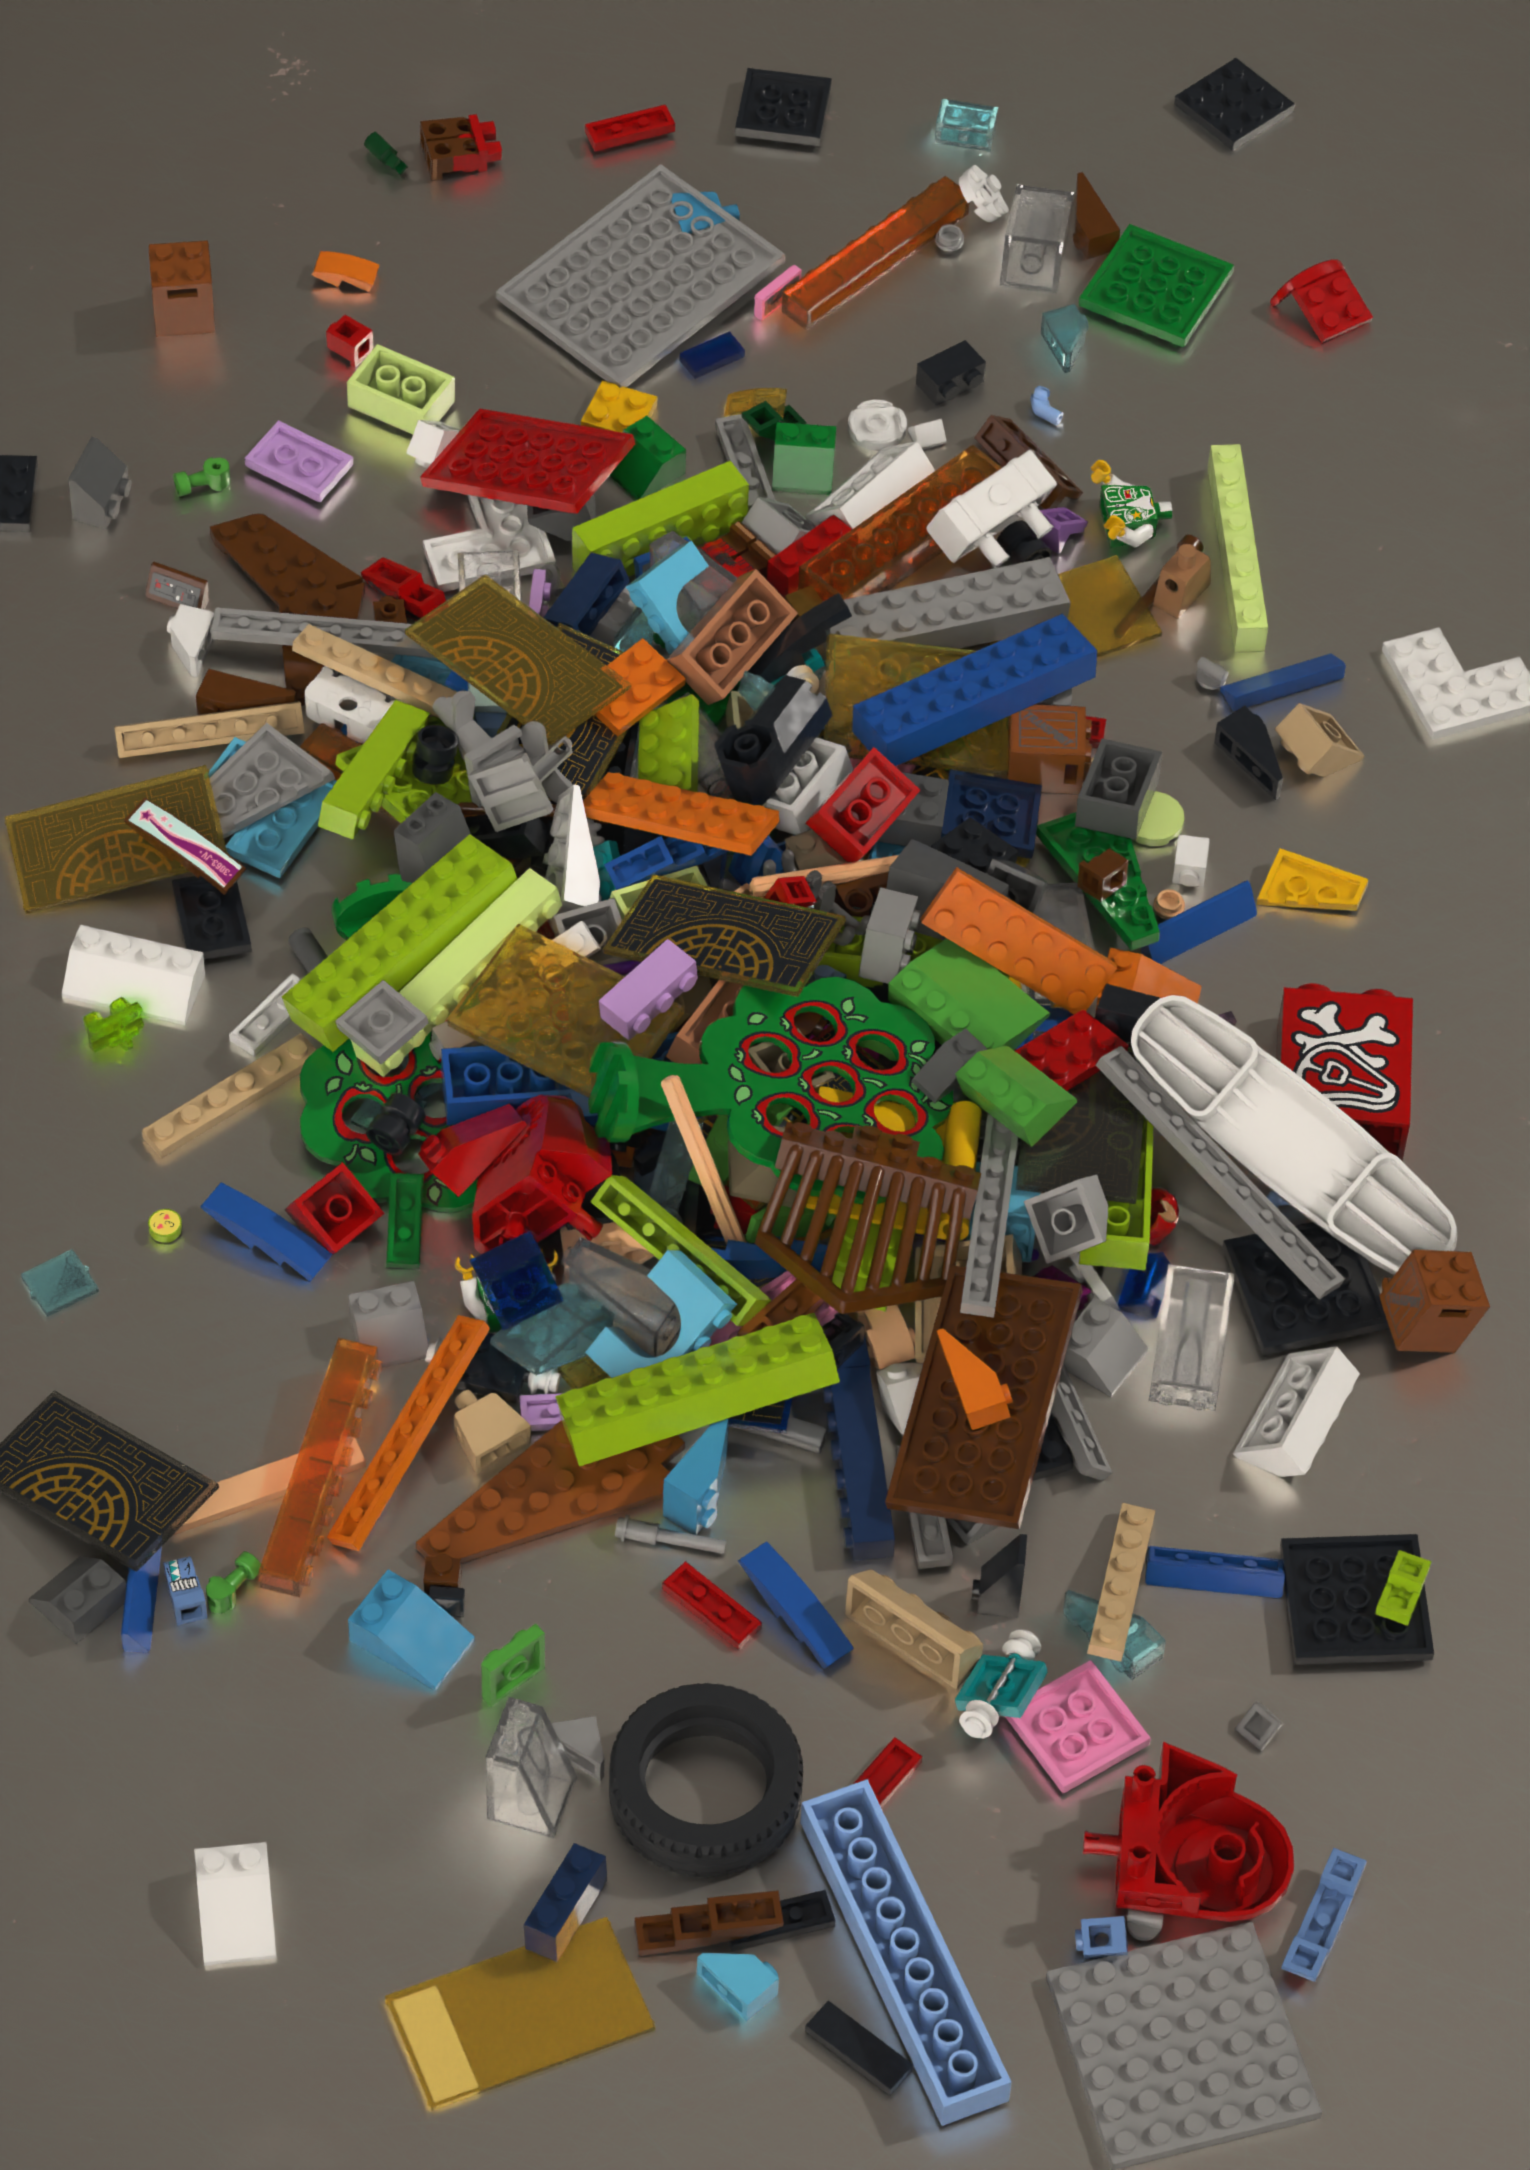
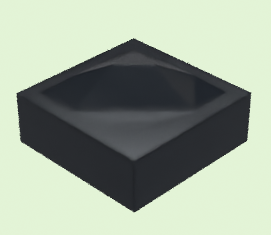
[429,1585,465,1617]

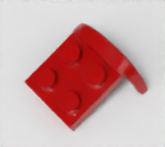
[1270,259,1373,344]

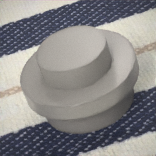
[935,224,964,251]

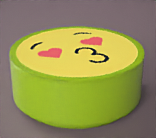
[148,1209,182,1243]

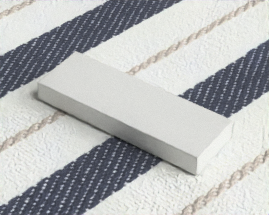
[229,973,301,1057]

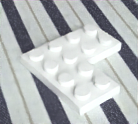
[423,495,556,592]
[1382,627,1530,740]

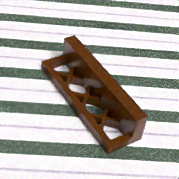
[974,415,1083,509]

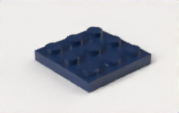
[940,769,1042,859]

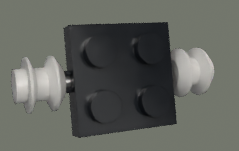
[426,1333,561,1403]

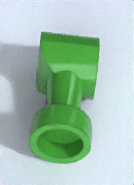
[173,457,231,497]
[206,1551,263,1614]

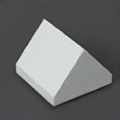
[908,419,946,450]

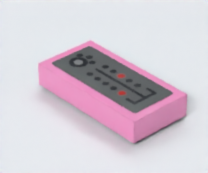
[754,265,802,321]

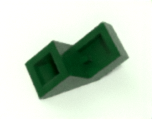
[741,401,807,441]

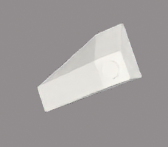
[543,785,601,923]
[877,1363,923,1435]

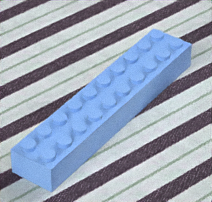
[800,1779,1012,2126]

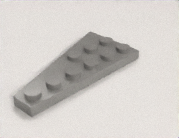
[205,723,335,841]

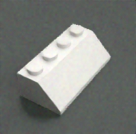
[806,441,935,542]
[62,925,205,1025]
[1233,1346,1360,1477]

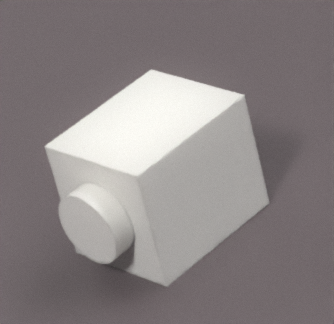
[1172,834,1210,887]

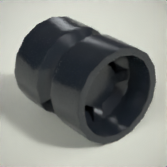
[996,520,1052,565]
[412,725,458,785]
[366,1093,426,1155]

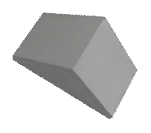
[542,1716,604,1781]

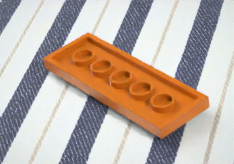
[583,772,780,856]
[920,867,1117,1014]

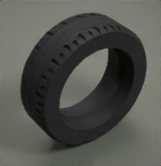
[609,1683,803,1878]

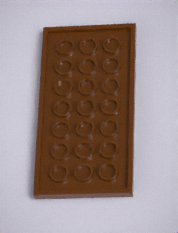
[885,1265,1083,1530]

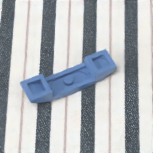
[1281,1848,1367,1982]

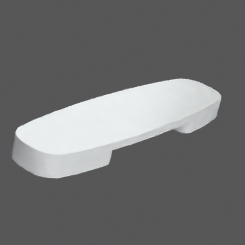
[1131,995,1457,1275]

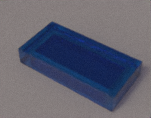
[679,331,745,379]

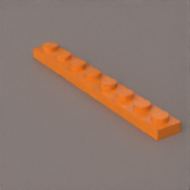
[327,1315,490,1551]

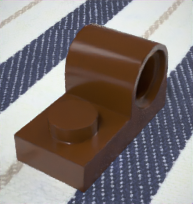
[834,872,889,917]

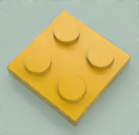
[581,380,658,432]

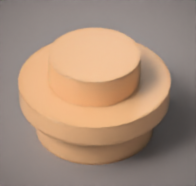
[1153,889,1185,920]

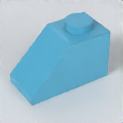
[697,1953,779,2022]

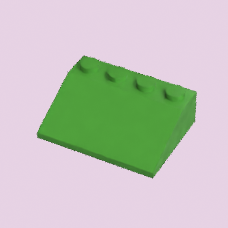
[888,939,1050,1050]

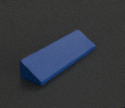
[1220,653,1346,712]
[1141,880,1257,964]
[121,1533,163,1653]
[1145,1546,1285,1598]

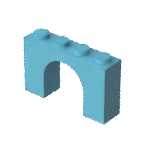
[626,540,709,655]
[585,1250,737,1378]

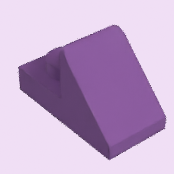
[1040,507,1088,554]

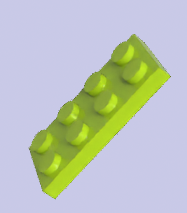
[638,694,699,792]

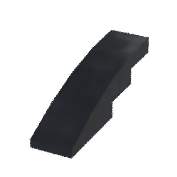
[741,593,852,691]

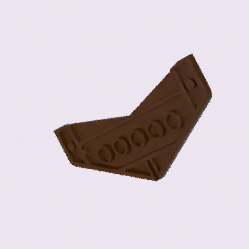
[210,513,365,706]

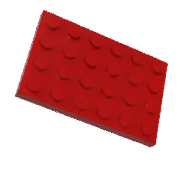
[420,409,635,514]

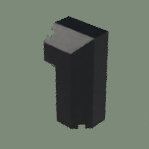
[714,675,833,806]

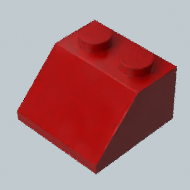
[285,1162,385,1254]

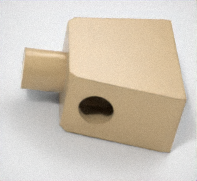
[454,1390,531,1474]

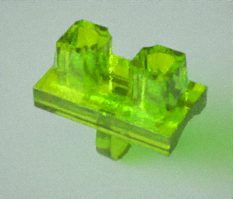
[83,997,144,1053]

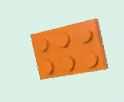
[591,638,686,737]

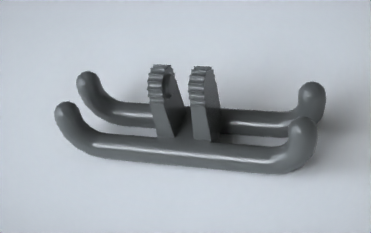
[763,849,870,946]

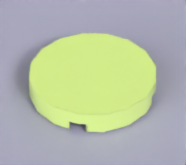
[1133,791,1185,846]

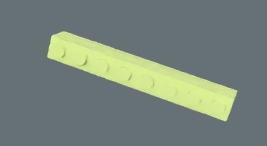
[1207,444,1268,652]
[351,868,562,1077]

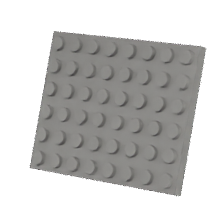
[496,164,785,388]

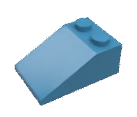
[663,1418,729,1535]
[348,1569,475,1691]

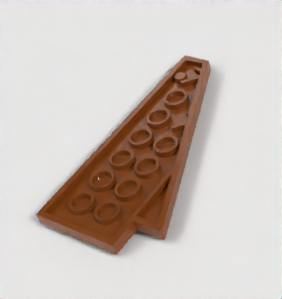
[416,1420,685,1564]

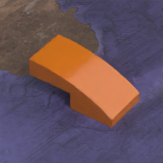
[312,251,380,292]

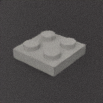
[335,980,429,1064]

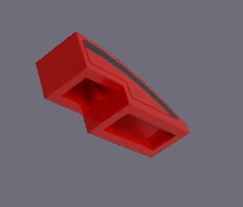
[360,557,449,625]

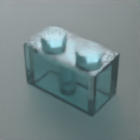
[935,99,998,152]

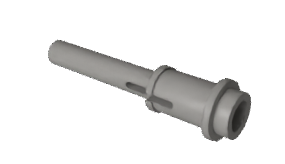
[615,1515,726,1554]

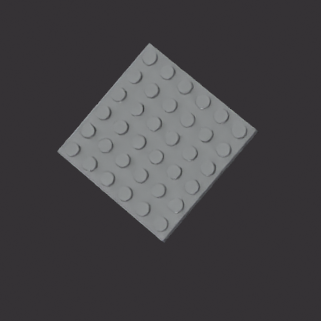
[1046,1921,1322,2170]

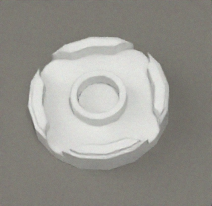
[848,399,907,451]

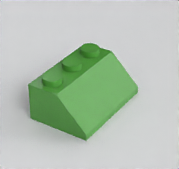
[955,1046,1077,1147]

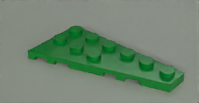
[1036,812,1160,951]

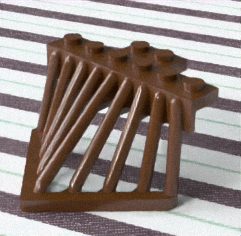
[755,1122,981,1314]

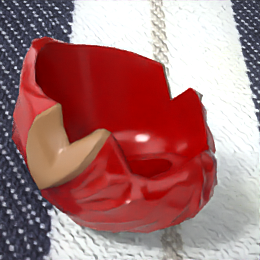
[1149,1187,1179,1246]

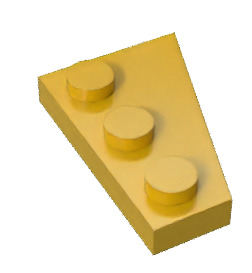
[1257,848,1369,911]

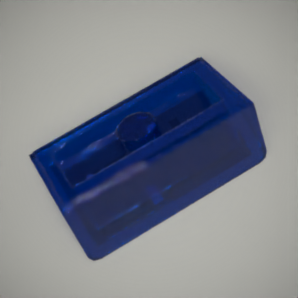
[1118,1252,1172,1318]

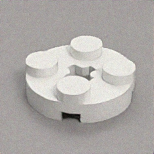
[959,165,1009,223]

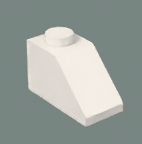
[406,420,460,468]
[167,604,215,677]

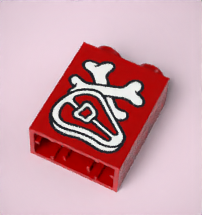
[1276,983,1413,1162]

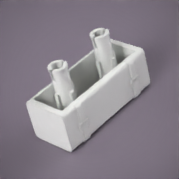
[926,450,1057,568]

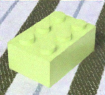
[347,344,455,434]

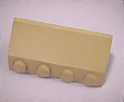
[845,1569,983,1689]

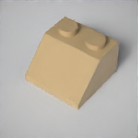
[1275,703,1365,777]

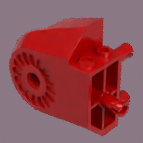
[472,1094,612,1273]
[1083,1742,1294,1922]

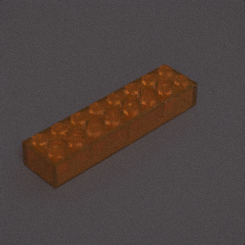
[798,445,1002,601]

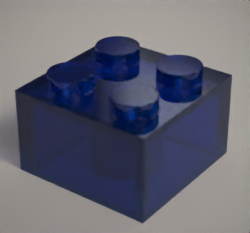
[469,1231,564,1331]

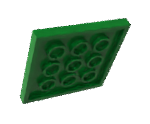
[1078,224,1234,347]

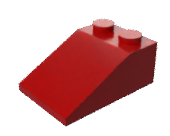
[805,747,920,863]
[418,1104,528,1197]

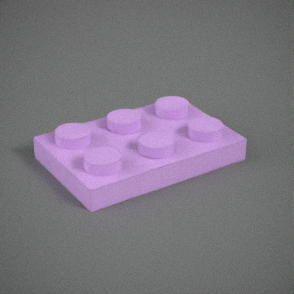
[245,420,353,503]

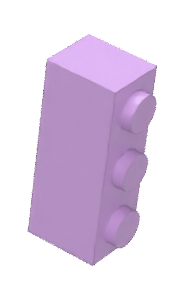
[599,939,698,1040]

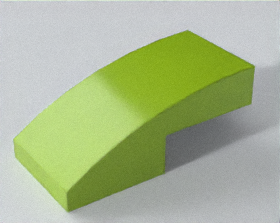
[1375,1550,1432,1625]

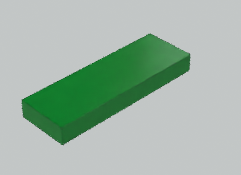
[386,1173,424,1269]

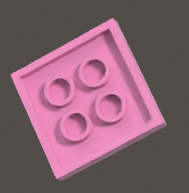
[1005,1660,1151,1794]

